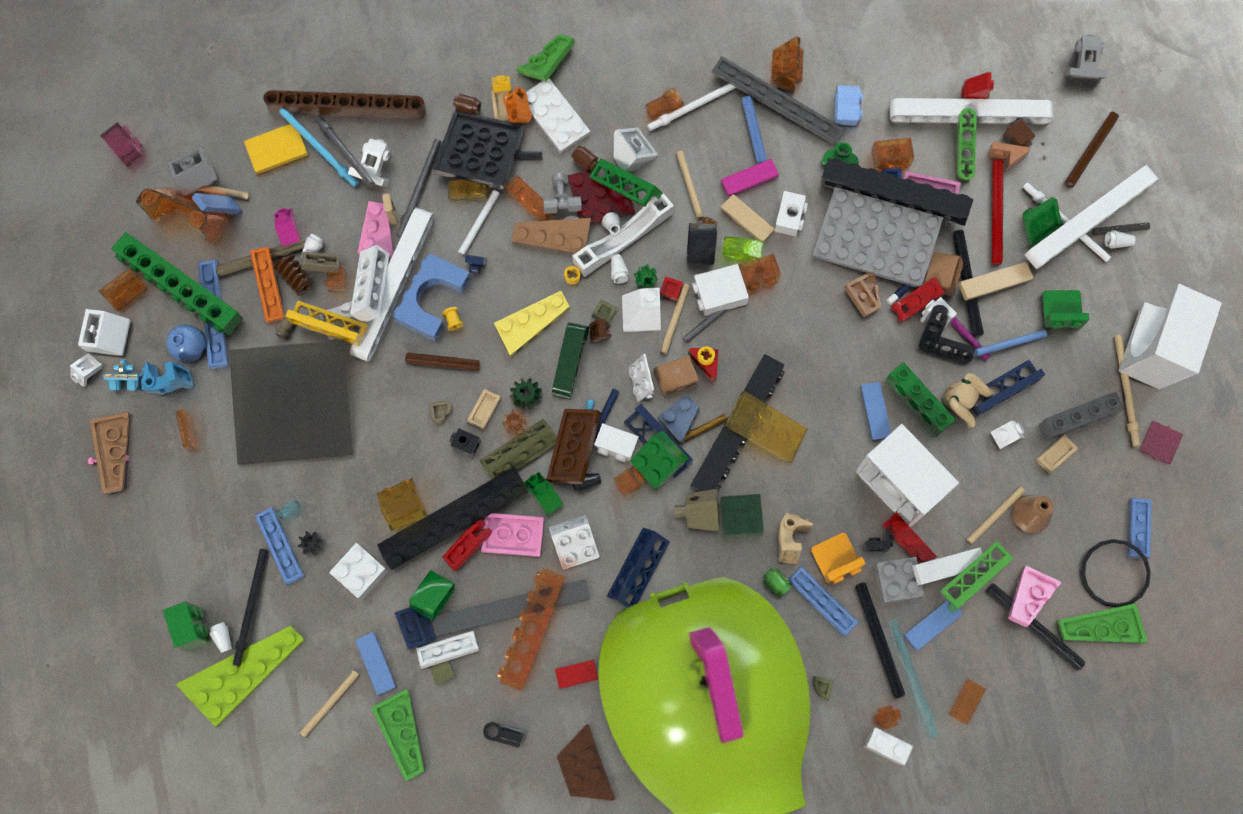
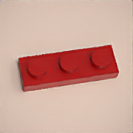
[881,512,937,564]

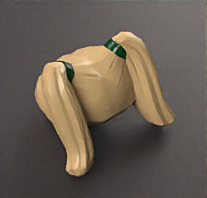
[942,373,995,428]

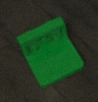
[1042,290,1089,329]

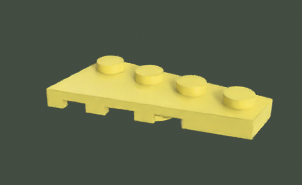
[494,291,570,357]

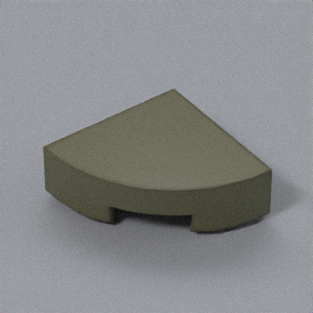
[813,676,834,701]

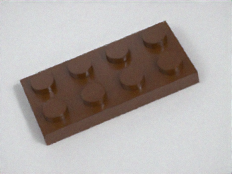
[546,409,601,484]

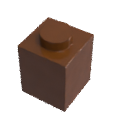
[1003,119,1035,147]

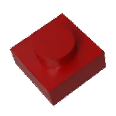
[660,276,683,301]

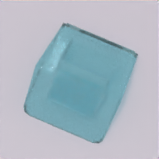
[276,499,300,519]

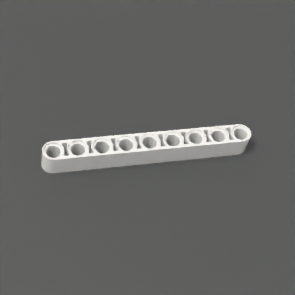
[890,98,1053,124]
[1024,165,1159,270]
[350,207,434,362]

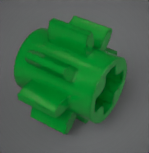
[634,264,658,288]

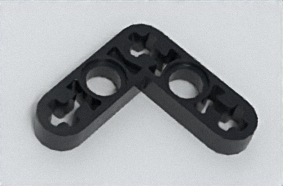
[919,305,974,364]

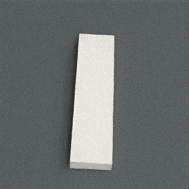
[912,547,986,585]

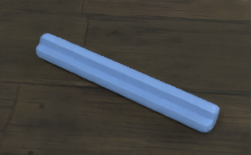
[742,96,767,164]

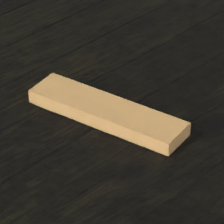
[958,262,1034,301]

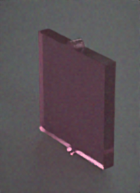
[1140,421,1183,465]

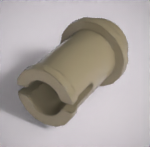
[275,317,294,339]

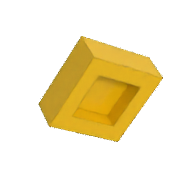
[492,75,511,93]

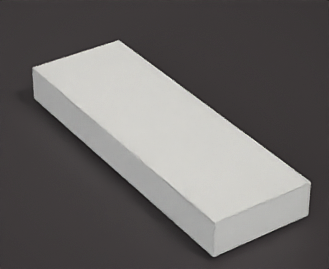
[416,631,479,669]

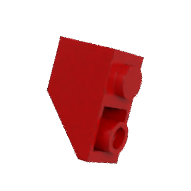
[961,72,994,99]

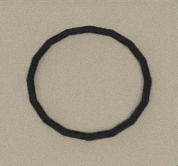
[1081,539,1151,607]

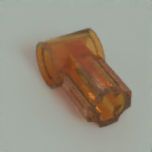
[645,88,685,120]

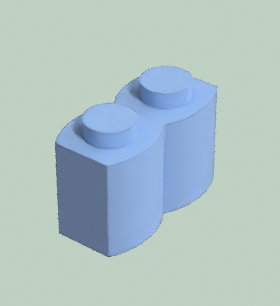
[835,85,863,126]

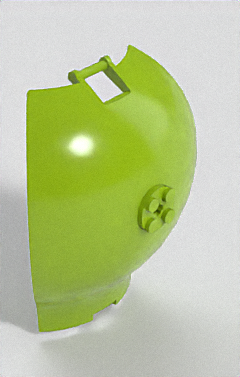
[599,577,810,814]

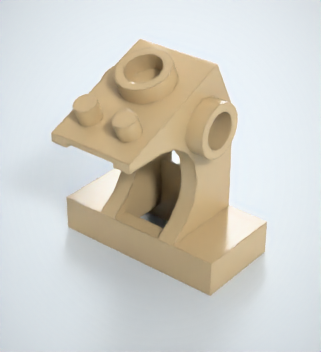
[778,513,813,564]

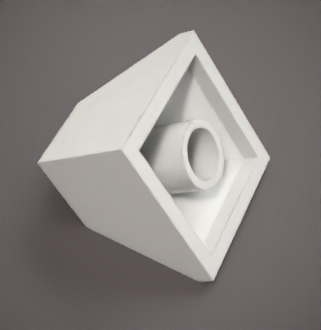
[614,128,658,172]
[622,288,661,332]

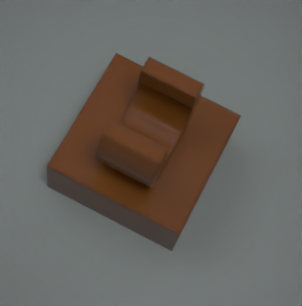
[589,318,612,343]

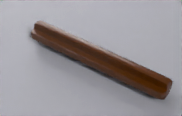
[405,352,480,371]

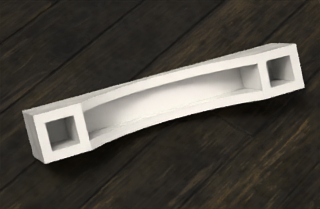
[573,192,674,277]

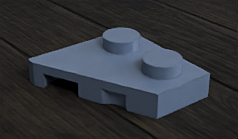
[657,394,700,445]

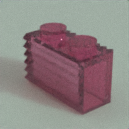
[100,122,144,166]

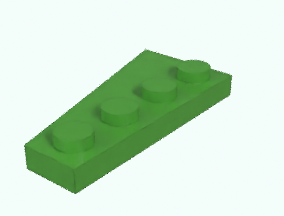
[1057,603,1148,643]
[371,689,425,781]

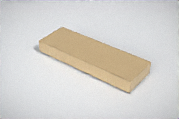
[721,194,775,244]

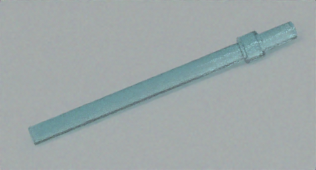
[889,620,939,738]

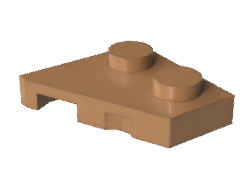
[844,273,881,318]

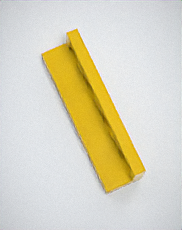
[285,301,368,346]

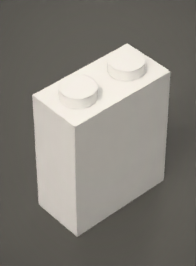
[692,264,749,316]

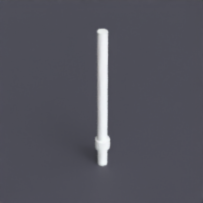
[647,83,736,131]
[1023,182,1111,262]

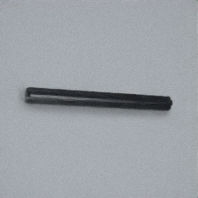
[953,230,984,337]
[855,582,905,699]
[986,583,1086,670]

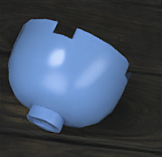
[166,324,207,363]

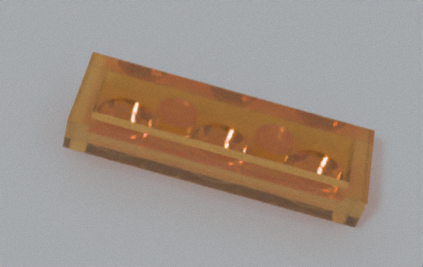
[504,175,556,221]

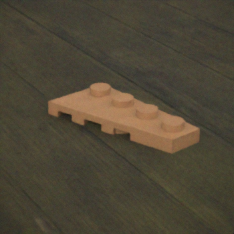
[512,218,591,253]
[89,412,130,495]

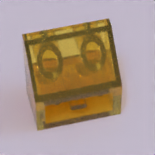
[377,478,427,531]

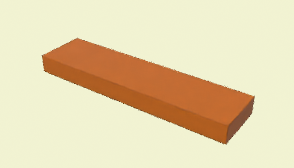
[250,246,285,323]

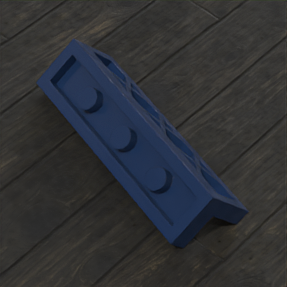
[971,360,1045,417]
[624,404,693,479]
[606,528,670,608]

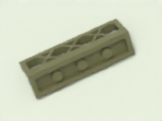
[480,419,557,479]

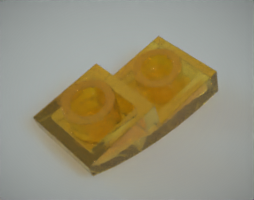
[448,179,488,200]

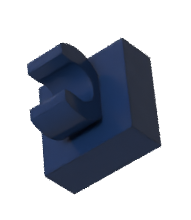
[465,255,487,273]

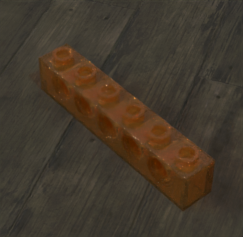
[497,568,565,691]

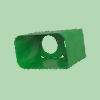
[409,570,455,621]

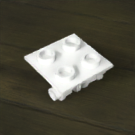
[629,354,654,402]

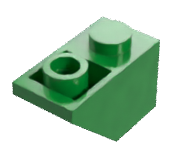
[524,472,564,515]

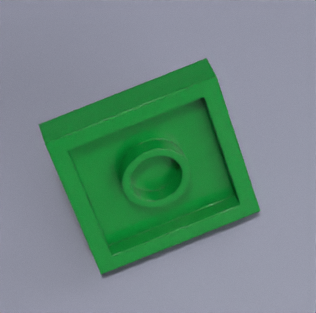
[1023,197,1062,247]

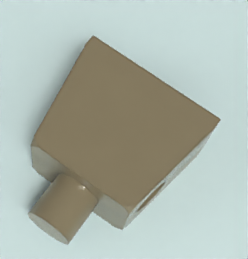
[675,489,720,531]

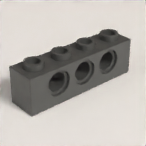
[1040,391,1125,441]

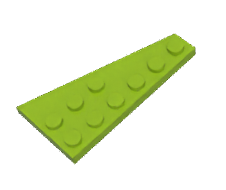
[175,626,305,727]

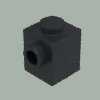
[449,428,481,458]

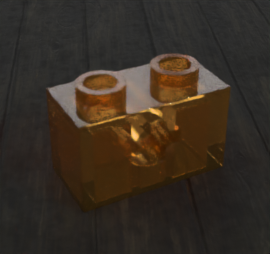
[872,138,914,170]
[738,254,781,291]

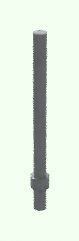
[315,115,375,188]
[396,139,441,239]

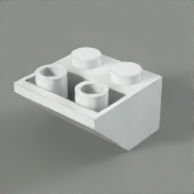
[78,309,131,356]

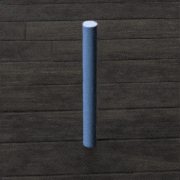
[974,330,1047,356]

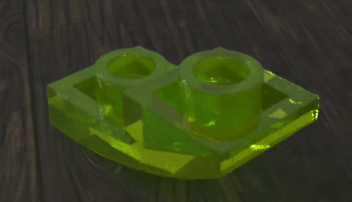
[722,237,764,262]

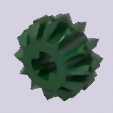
[510,378,542,410]

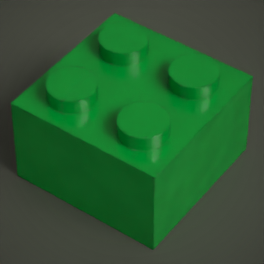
[630,431,689,489]
[162,601,210,651]

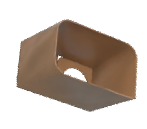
[924,252,963,296]
[653,355,699,397]

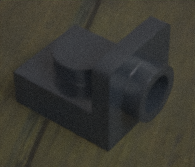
[863,530,893,552]

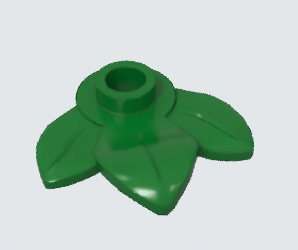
[822,142,859,165]

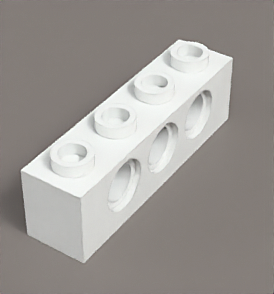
[350,245,389,323]

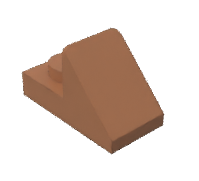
[988,142,1030,172]

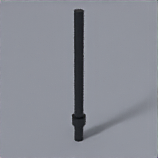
[233,549,268,667]

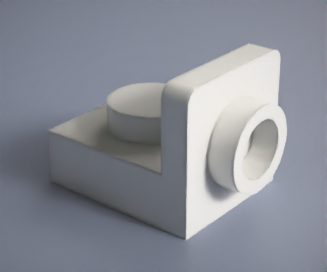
[70,353,102,387]

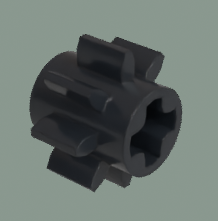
[298,531,323,556]

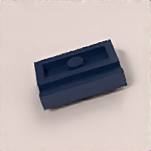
[394,607,436,651]

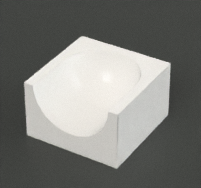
[1118,284,1222,390]
[855,424,959,527]

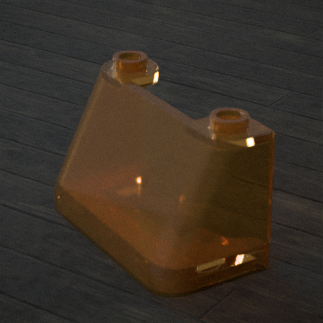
[135,187,229,246]

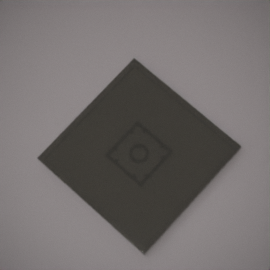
[229,340,354,465]

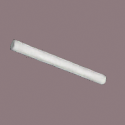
[458,190,500,256]

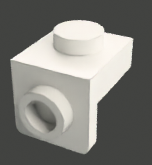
[991,421,1024,449]

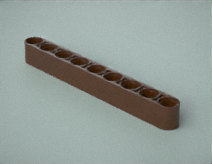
[263,90,427,119]

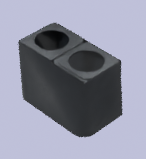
[687,223,717,265]

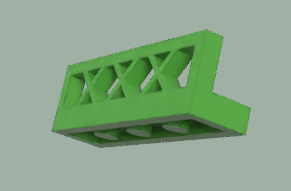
[940,541,1014,613]

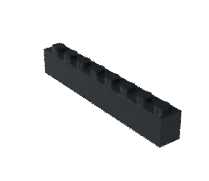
[821,158,974,226]
[690,354,785,492]
[377,467,528,570]

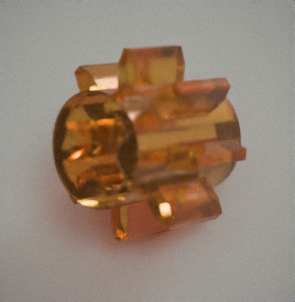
[502,410,527,435]
[875,705,901,729]

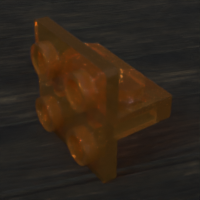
[772,36,803,84]

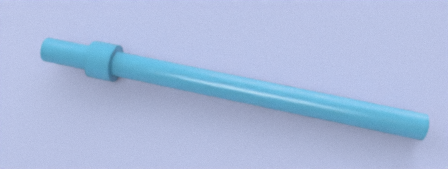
[279,108,360,188]

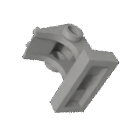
[1065,34,1107,79]

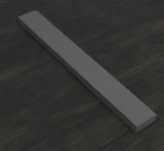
[712,56,846,146]
[432,579,590,637]

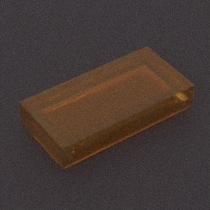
[176,409,196,451]
[949,679,986,725]

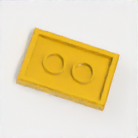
[244,124,308,175]

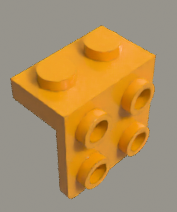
[811,533,866,584]

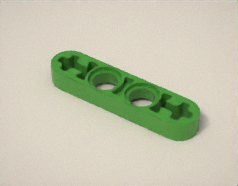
[956,108,977,181]

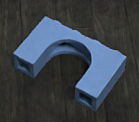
[394,253,471,342]

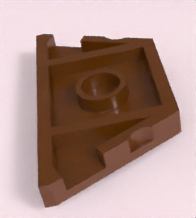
[557,724,615,801]

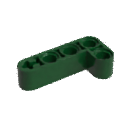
[552,322,589,399]

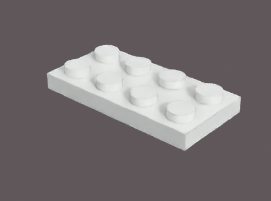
[520,78,591,154]

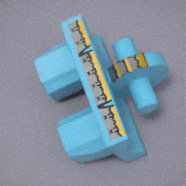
[103,360,143,390]

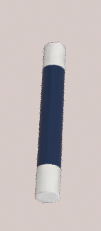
[886,265,929,305]

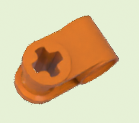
[503,87,532,124]

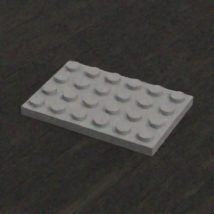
[812,187,943,288]

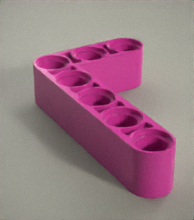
[689,627,744,744]

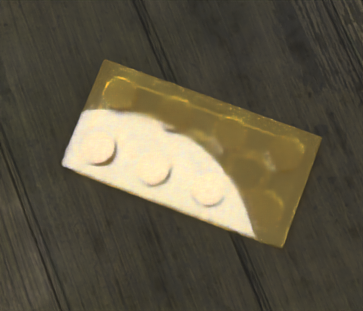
[725,391,808,463]

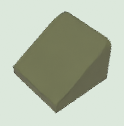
[430,661,456,686]

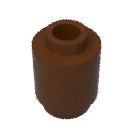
[453,93,482,115]
[571,145,599,172]

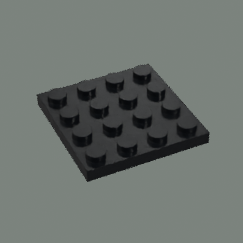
[432,110,525,189]

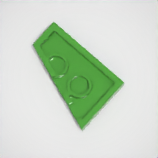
[516,34,575,82]

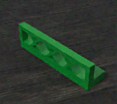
[589,158,663,207]

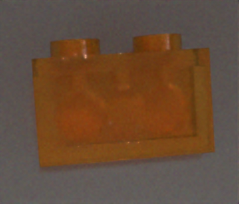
[99,268,147,311]

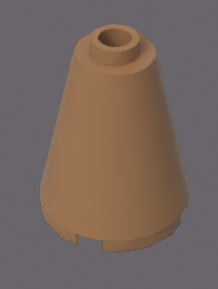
[1012,495,1054,534]

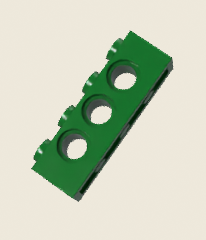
[886,362,956,437]

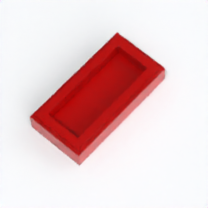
[555,660,598,689]

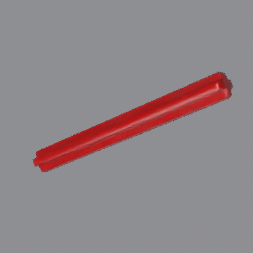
[992,159,1004,265]

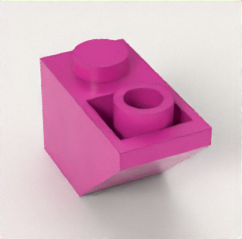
[274,208,300,247]

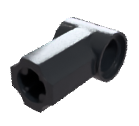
[483,722,524,748]

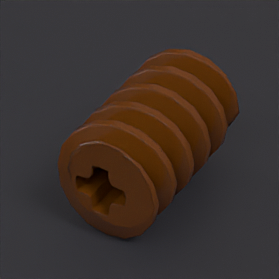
[273,254,313,296]

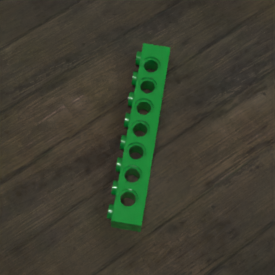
[111,232,243,336]

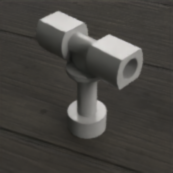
[543,173,582,214]

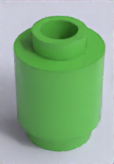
[763,568,792,598]

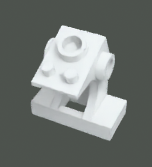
[348,139,391,187]

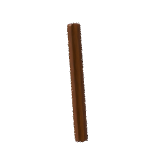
[1065,111,1119,187]

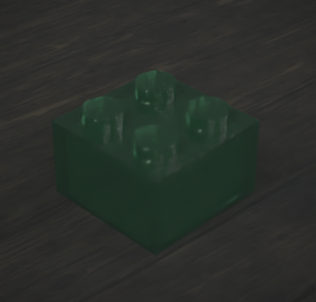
[720,494,764,539]

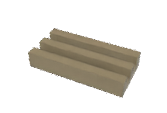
[301,252,341,273]

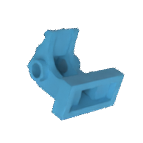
[141,361,194,395]

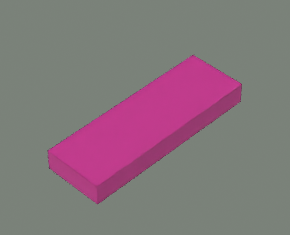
[721,159,779,197]

